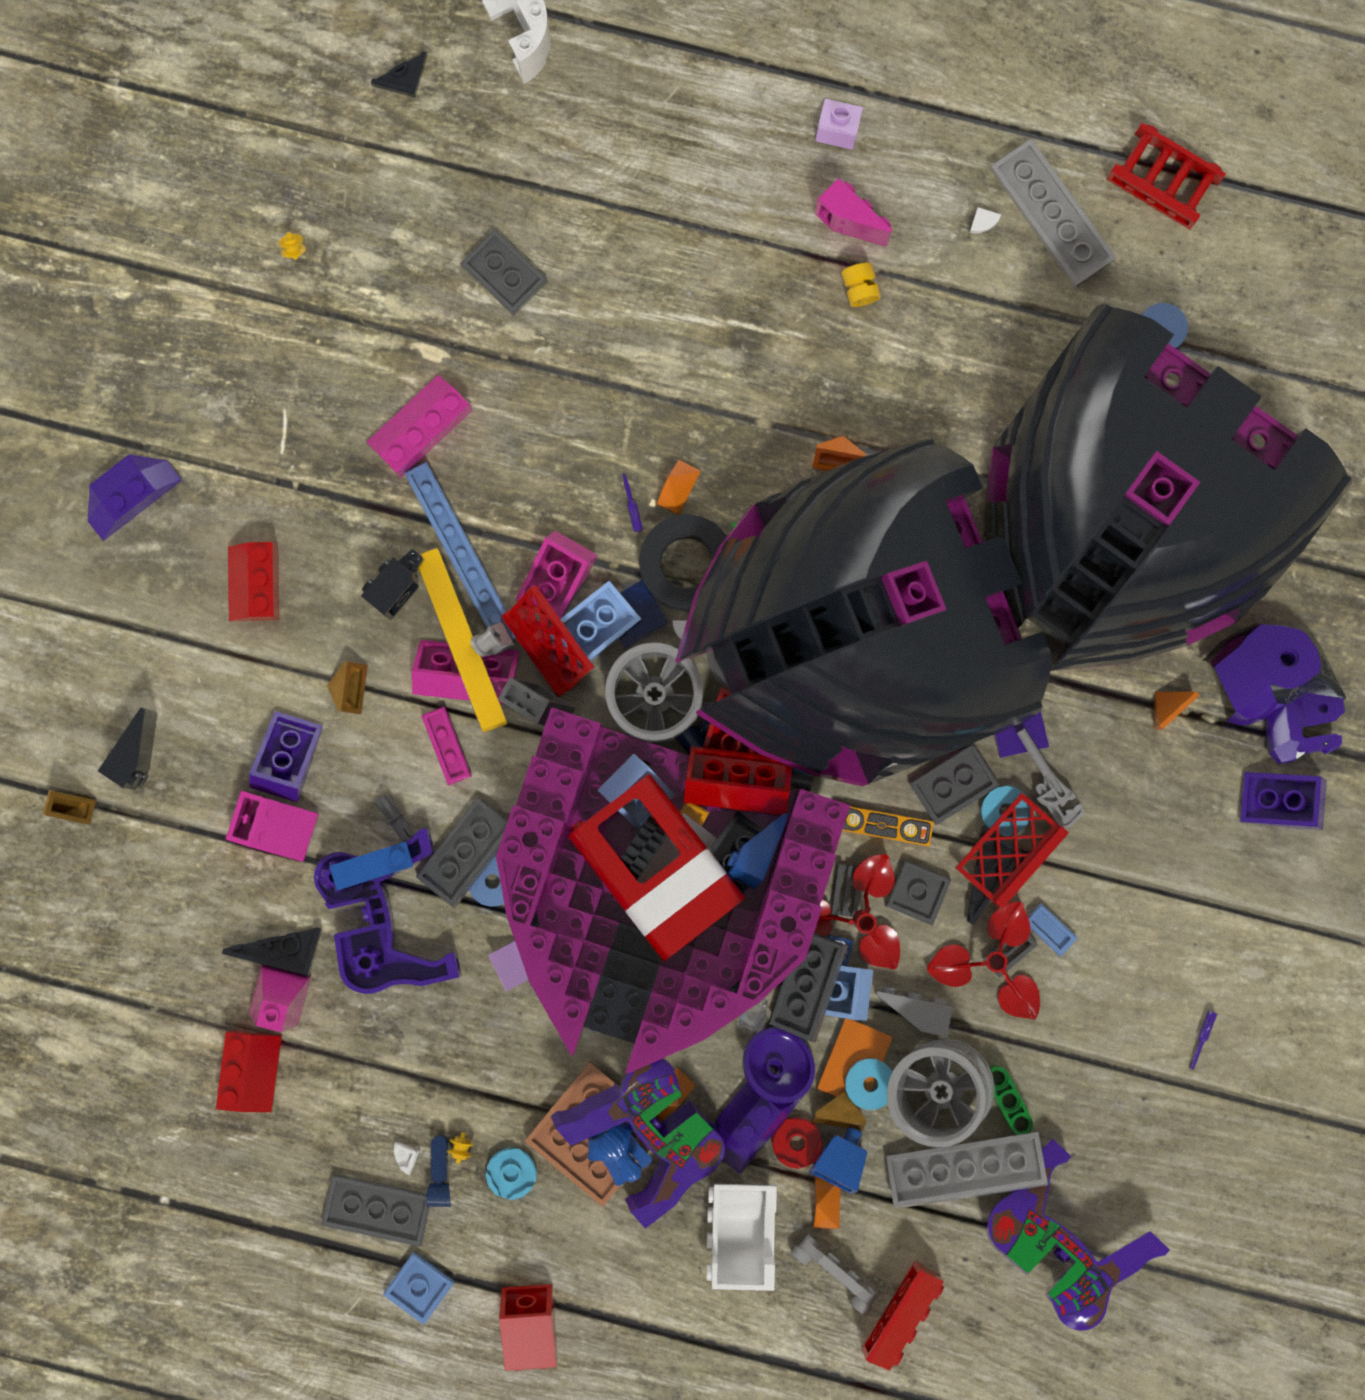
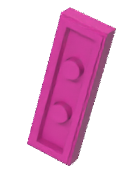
[421,706,472,786]

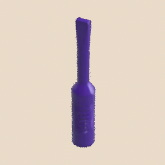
[622,473,643,532]
[1189,1010,1218,1070]

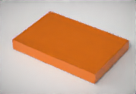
[817,1018,893,1097]

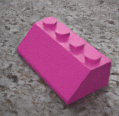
[366,375,472,478]
[412,640,519,705]

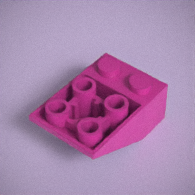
[815,178,892,247]
[226,791,319,862]

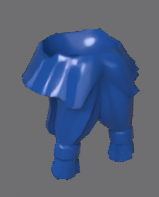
[587,1122,652,1186]

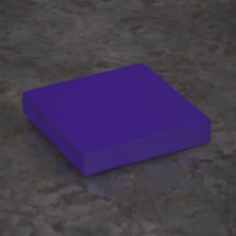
[994,710,1049,758]

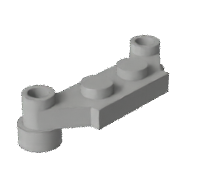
[790,1235,879,1316]

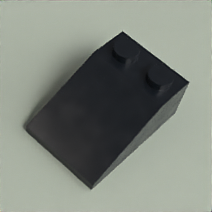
[98,707,158,790]
[709,811,763,893]

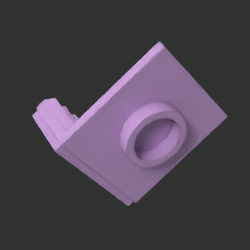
[815,99,863,150]
[488,941,528,991]

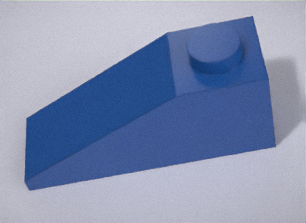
[727,813,789,889]
[329,842,413,891]

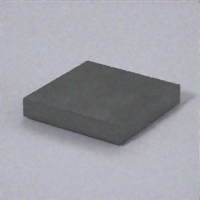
[885,860,952,926]

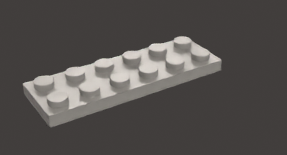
[990,139,1117,288]
[886,1132,1048,1209]

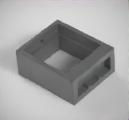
[498,677,576,726]

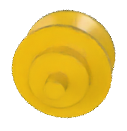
[279,232,306,260]
[447,1132,475,1164]

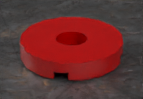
[772,1117,823,1169]

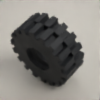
[620,816,667,880]

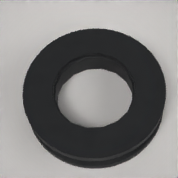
[639,514,727,611]

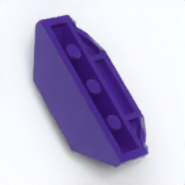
[87,454,182,541]
[715,1081,803,1175]

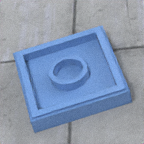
[383,1251,455,1325]

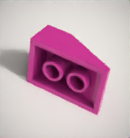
[515,531,598,620]

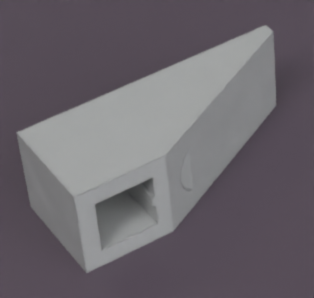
[875,986,953,1037]

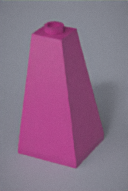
[249,965,311,1032]

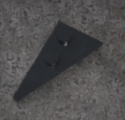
[967,825,1024,925]
[222,927,322,976]

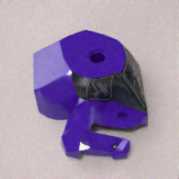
[1202,623,1346,764]

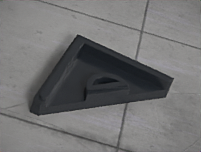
[371,51,428,98]

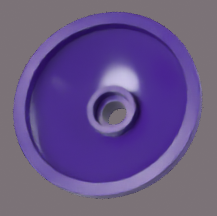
[742,1028,815,1104]

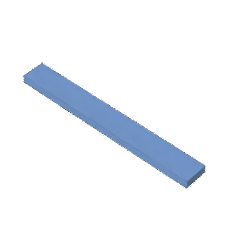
[405,461,516,640]

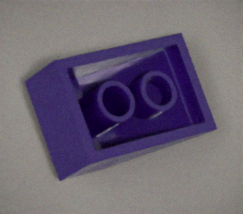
[249,711,323,802]
[1240,772,1327,830]

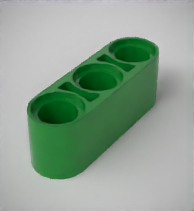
[989,1065,1034,1135]

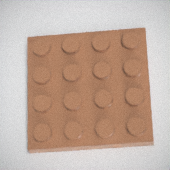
[525,1061,662,1207]

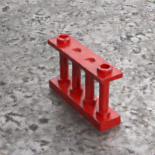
[1106,123,1226,230]

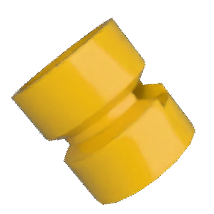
[841,262,881,307]

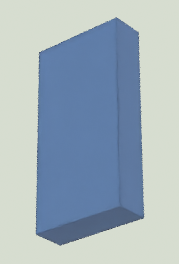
[1028,903,1078,957]

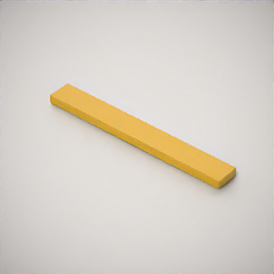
[419,548,507,733]

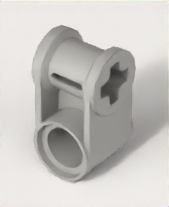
[471,622,514,657]

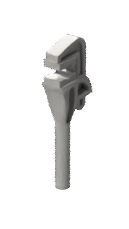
[1016,728,1085,828]

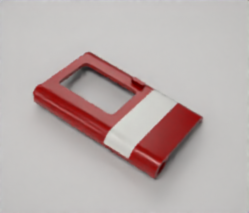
[568,774,746,962]

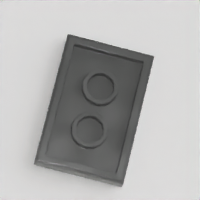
[460,229,548,316]
[909,743,1000,826]

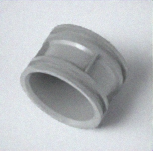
[605,643,703,744]
[887,1038,995,1147]

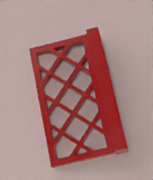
[501,585,595,697]
[955,792,1069,909]

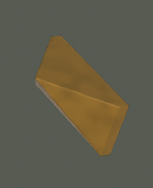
[327,661,368,715]
[42,790,96,825]
[813,1091,867,1131]

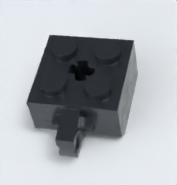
[361,549,425,621]

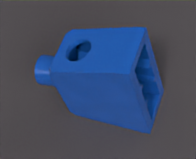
[809,1127,867,1195]

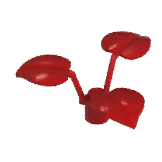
[814,854,900,970]
[927,902,1040,1020]

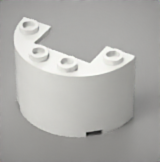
[481,0,551,84]
[707,1184,777,1291]

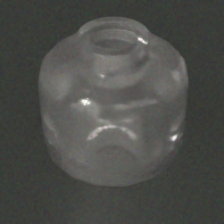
[735,998,771,1034]

